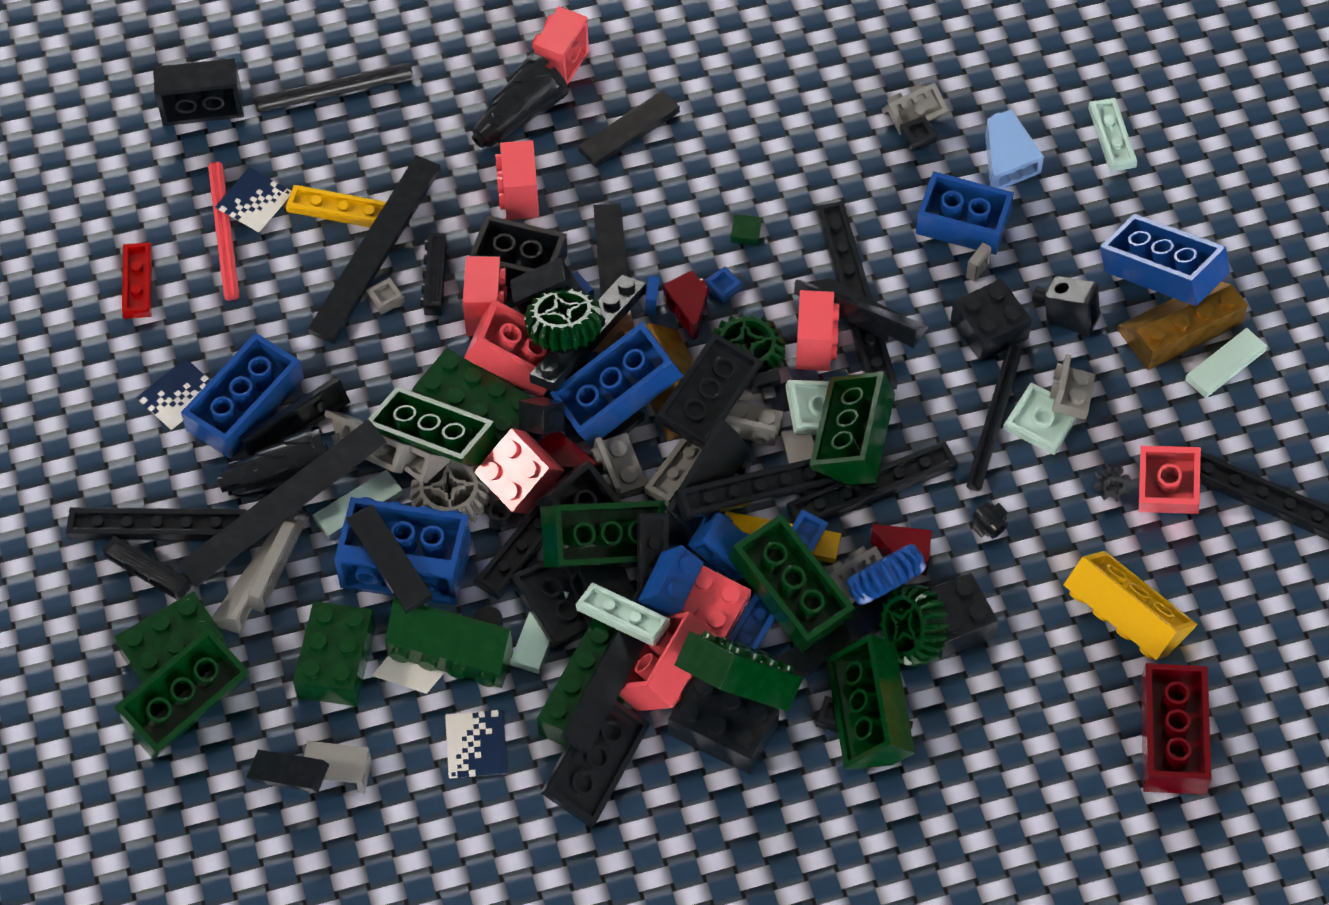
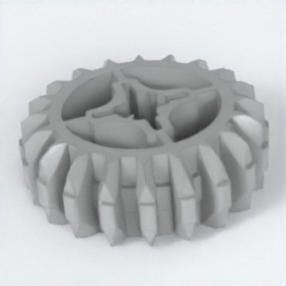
[410,460,490,523]

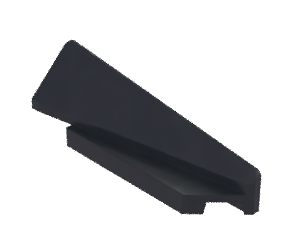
[794,278,928,349]

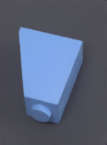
[985,109,1044,189]

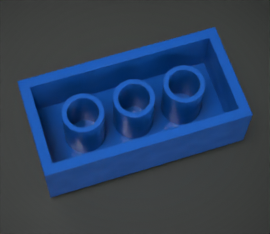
[1100,214,1230,306]
[550,322,684,446]
[181,332,304,459]

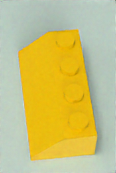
[1063,551,1197,660]

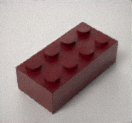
[1141,663,1212,795]

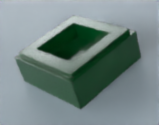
[730,214,762,245]

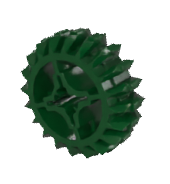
[524,287,603,353]
[712,312,785,373]
[878,584,950,667]

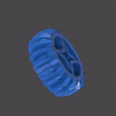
[846,544,927,605]

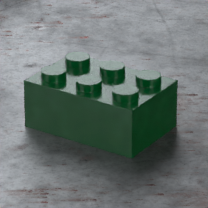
[114,591,227,685]
[293,601,376,707]

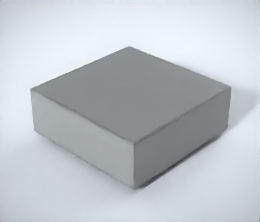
[966,243,992,282]
[366,277,405,315]

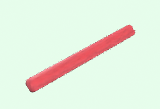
[208,161,240,301]

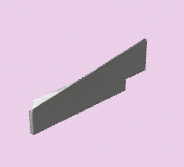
[325,410,451,483]
[212,512,308,634]

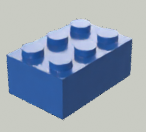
[916,171,1014,255]

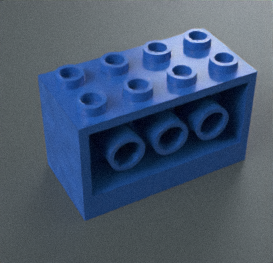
[334,497,472,606]

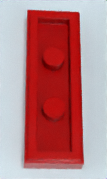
[122,242,152,319]

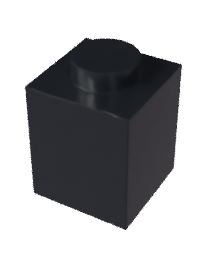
[519,397,565,435]

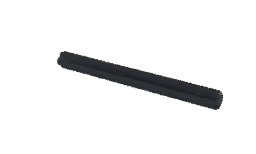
[254,63,413,113]
[966,344,1022,492]

